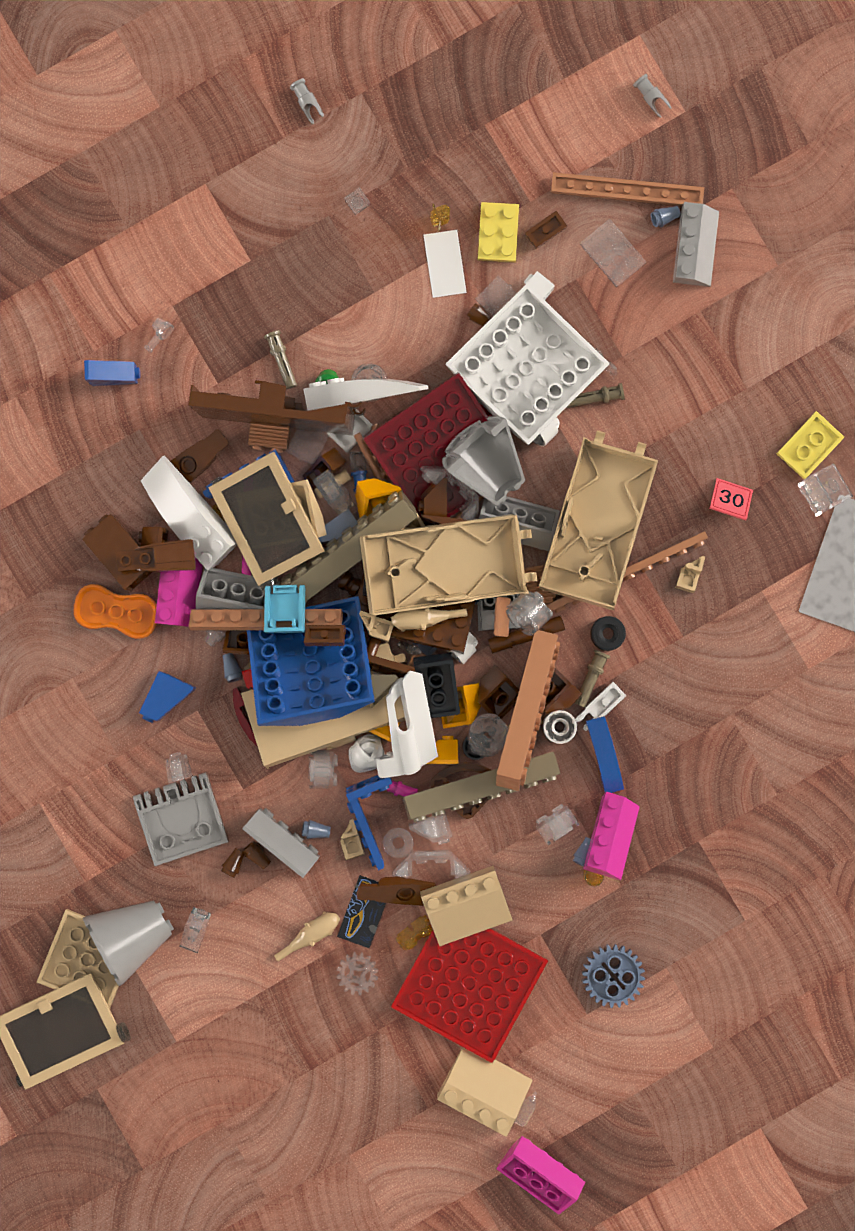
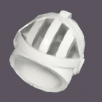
[348,734,385,773]

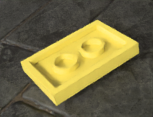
[478,202,519,262]
[776,411,844,479]

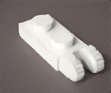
[575,682,626,731]

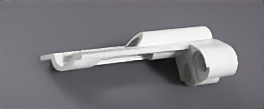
[375,671,438,778]

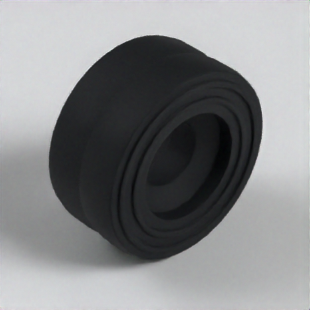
[590,616,626,651]

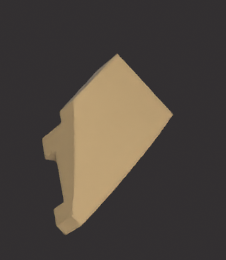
[675,556,705,593]
[359,611,394,642]
[340,819,365,861]

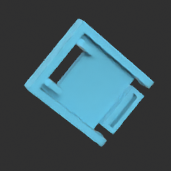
[264,585,305,633]

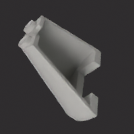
[442,416,525,506]
[83,900,174,986]

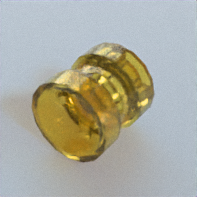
[583,870,604,886]

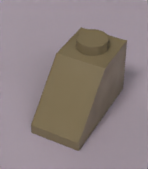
[369,674,399,708]

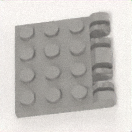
[133,772,229,866]

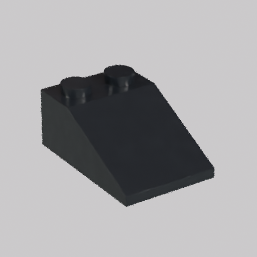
[413,652,460,718]

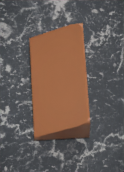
[493,597,511,637]

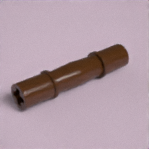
[488,615,565,654]

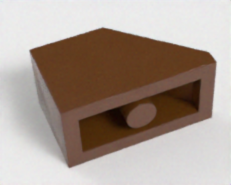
[303,447,347,490]
[418,476,447,517]

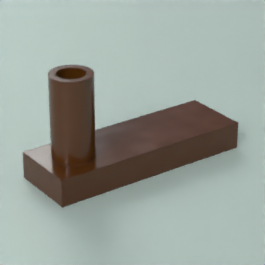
[367,636,415,678]

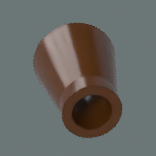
[466,303,492,327]
[243,841,271,869]
[221,848,245,878]

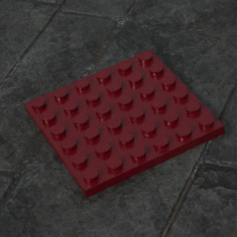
[363,372,488,518]

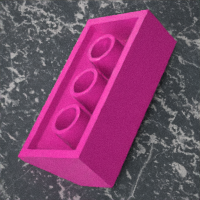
[155,557,203,627]
[583,792,640,880]
[496,1136,585,1214]

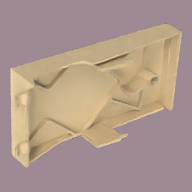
[359,514,537,615]
[241,642,407,769]

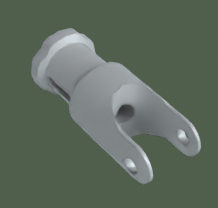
[633,74,671,118]
[290,78,324,124]

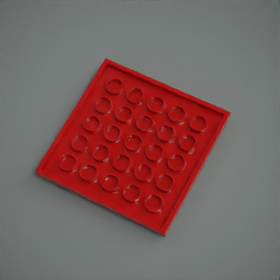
[391,928,548,1064]

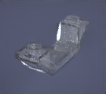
[420,466,479,520]
[393,850,470,878]

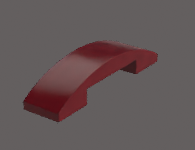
[233,687,258,747]

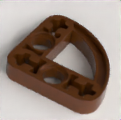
[430,763,491,819]

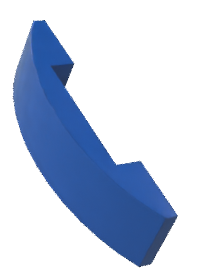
[586,716,624,793]

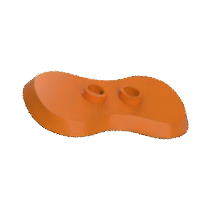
[74,584,157,639]

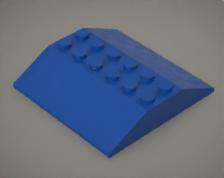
[247,596,375,726]

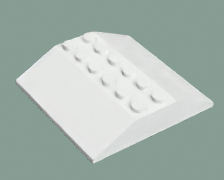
[446,284,610,445]

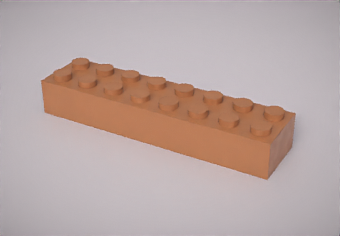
[496,630,561,791]

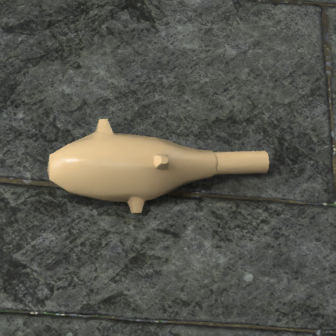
[391,608,467,632]
[274,912,340,961]

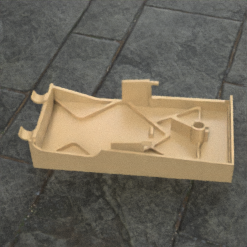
[539,430,658,611]

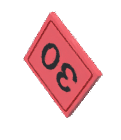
[709,478,753,521]

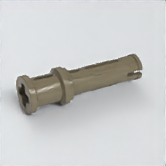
[264,330,297,389]
[567,383,625,408]
[574,650,611,708]

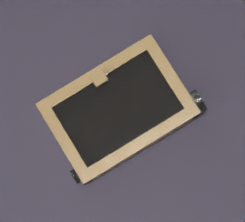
[208,452,324,591]
[0,972,131,1090]

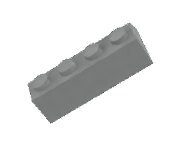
[673,202,719,287]
[479,496,560,551]
[196,568,280,610]
[242,808,320,878]

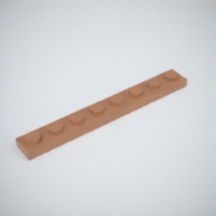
[551,172,704,206]
[189,609,343,630]

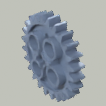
[582,944,645,1008]

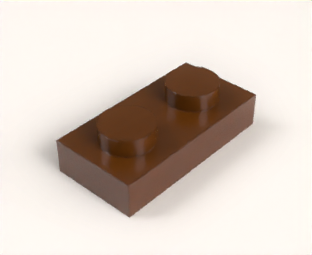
[525,211,567,249]
[304,625,346,646]

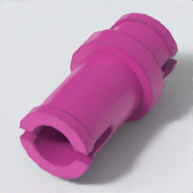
[387,781,418,797]

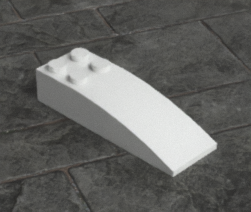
[303,378,428,411]
[141,455,237,570]

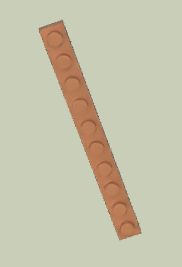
[530,531,708,621]

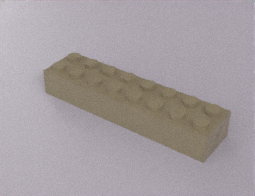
[280,490,417,602]
[402,751,561,822]

